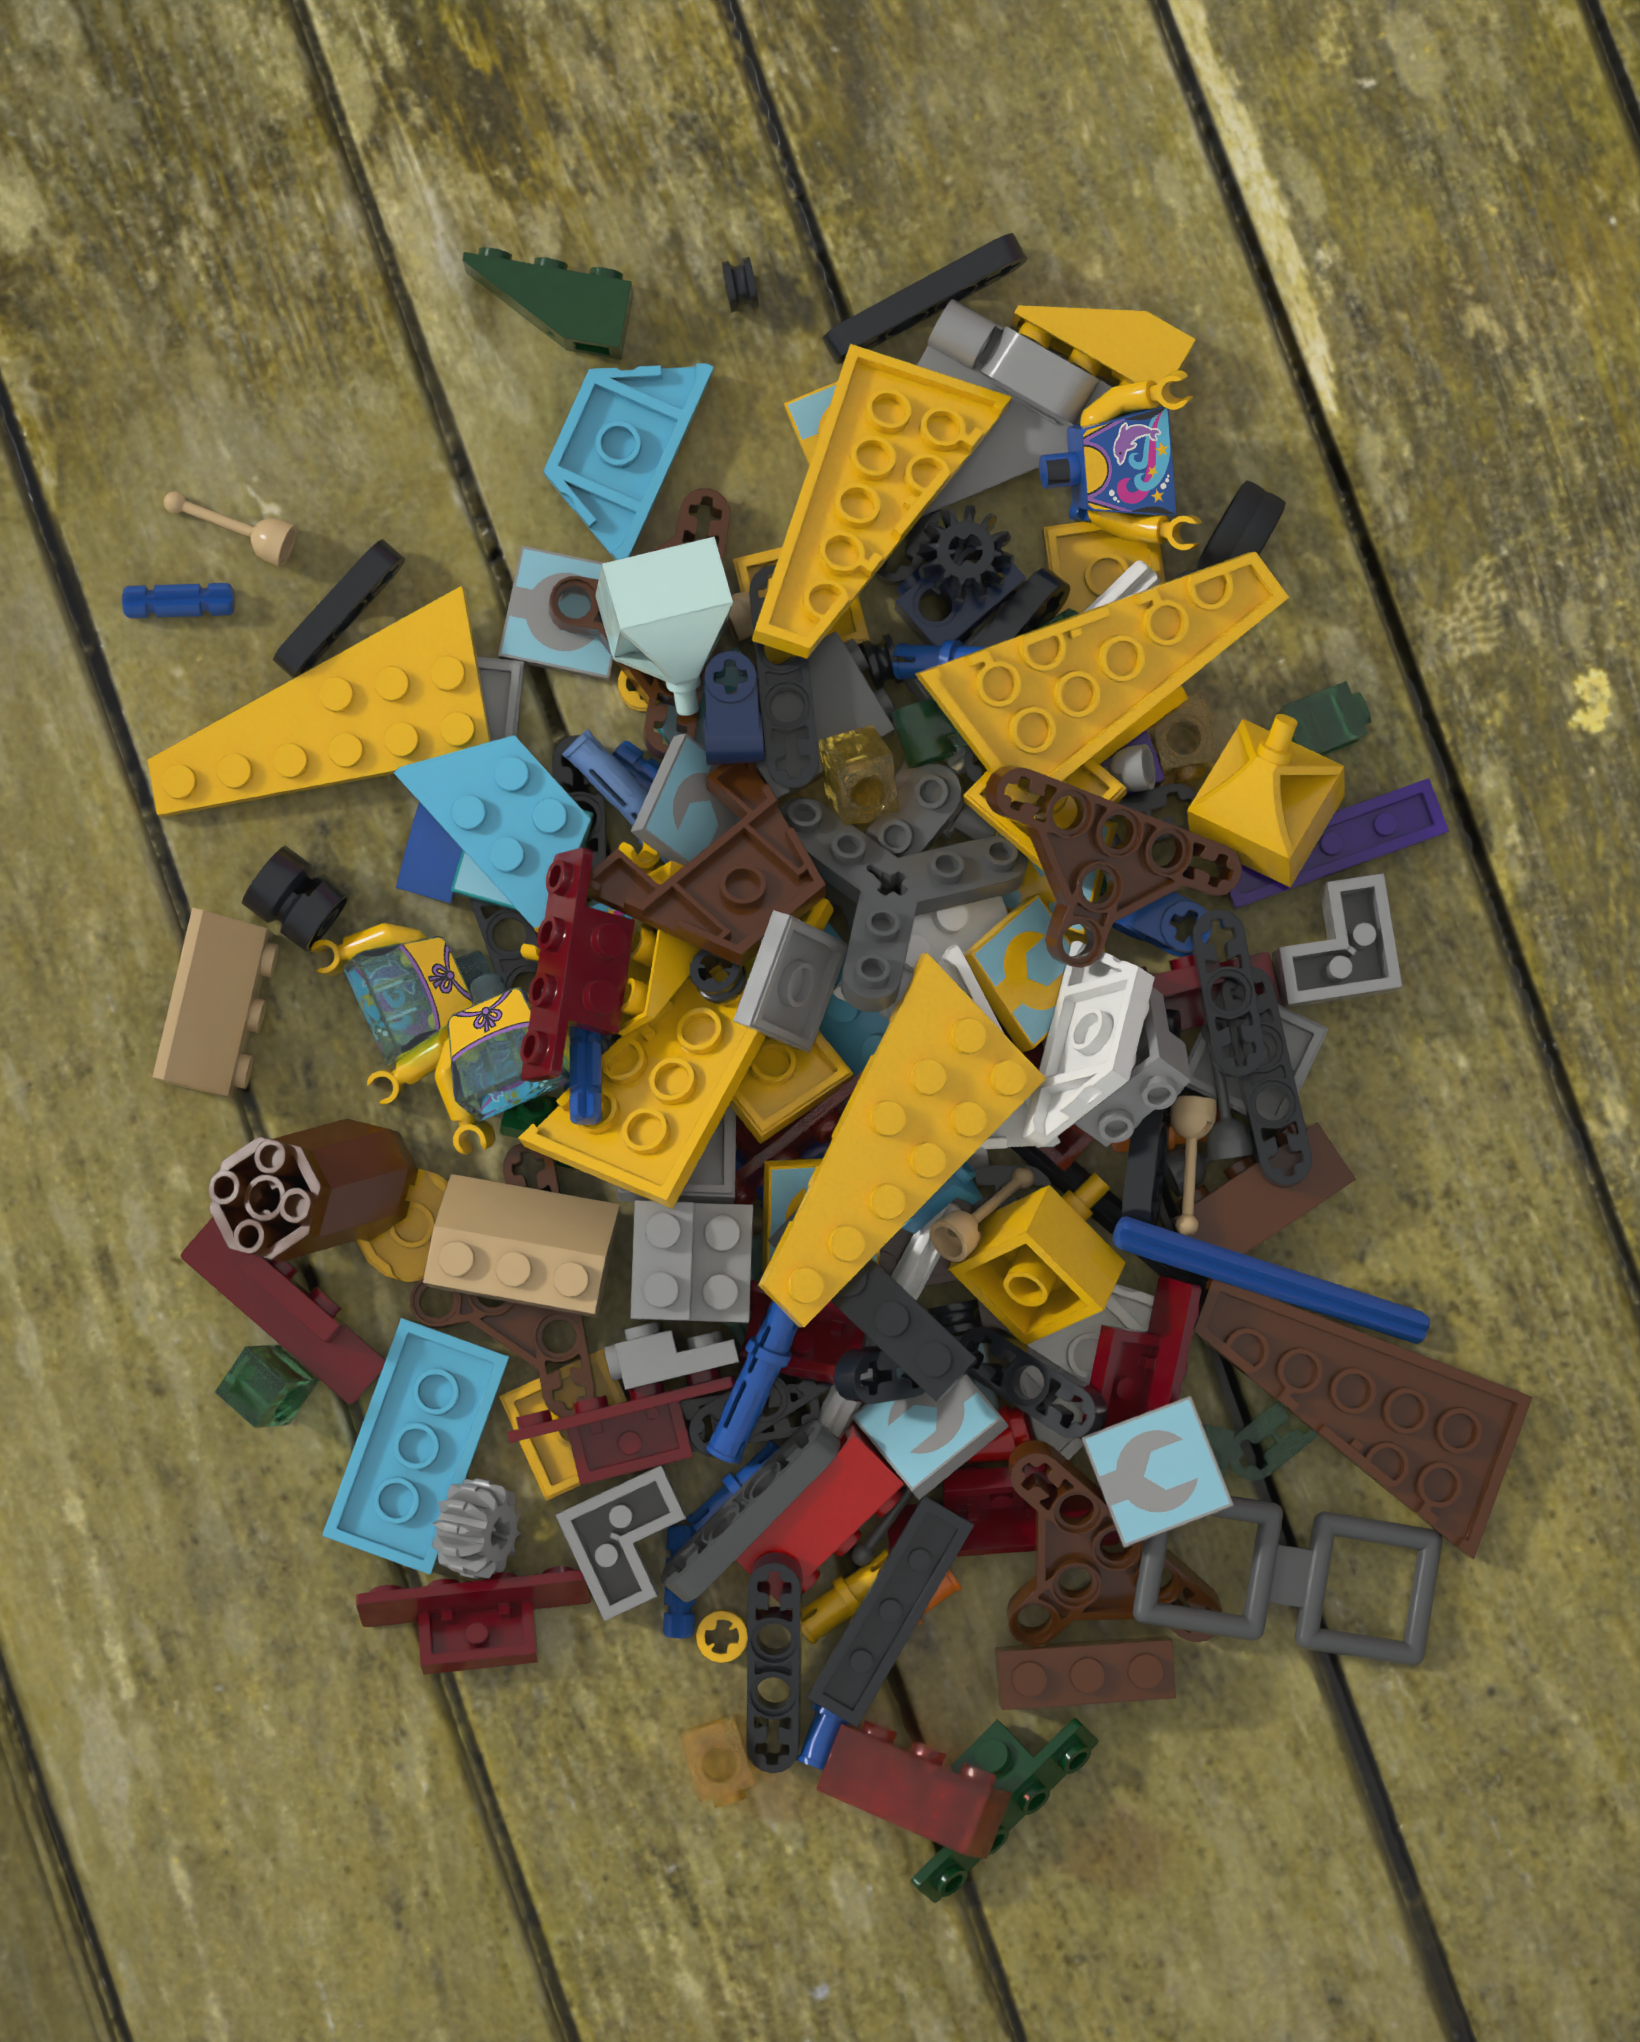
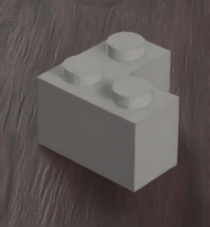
[1272,873,1402,1009]
[556,1465,687,1621]

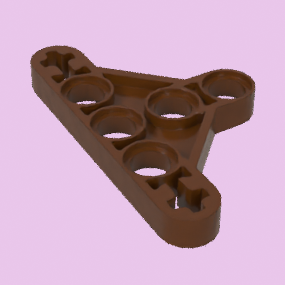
[549,488,730,760]
[985,765,1242,968]
[410,1143,596,1418]
[1007,1440,1222,1646]

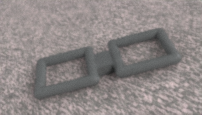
[1133,1496,1443,1666]

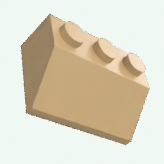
[152,907,279,1099]
[423,1174,621,1318]

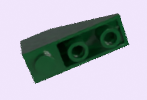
[462,247,634,360]

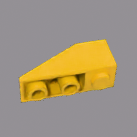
[1012,305,1196,405]
[618,860,702,1036]

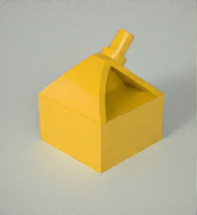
[1187,714,1345,888]
[948,1172,1126,1345]

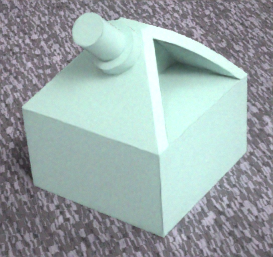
[595,537,733,716]

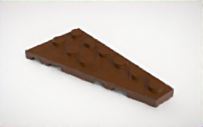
[1193,1278,1532,1559]

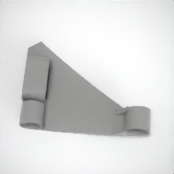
[917,299,1112,517]

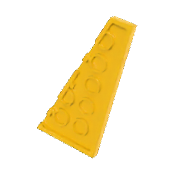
[751,344,1012,659]
[915,552,1290,805]
[148,586,492,818]
[518,898,834,1209]
[758,953,1046,1327]

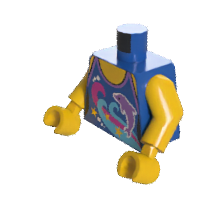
[1039,370,1202,550]

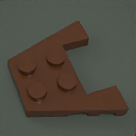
[587,762,826,967]

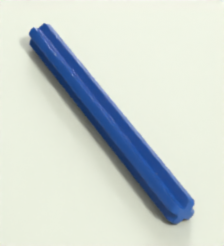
[1112,1216,1430,1344]

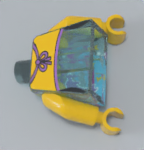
[311,923,491,1104]
[435,973,571,1155]

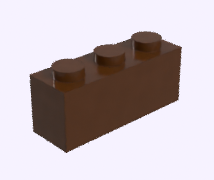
[1170,1122,1356,1254]
[995,1635,1176,1710]

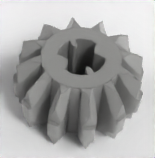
[432,1478,522,1579]

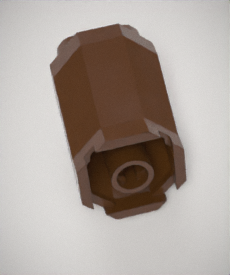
[209,1118,418,1262]

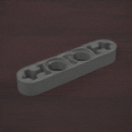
[661,1419,841,1602]

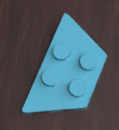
[543,363,714,560]
[394,735,593,928]

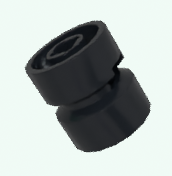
[241,845,351,952]

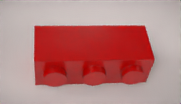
[736,1423,905,1603]

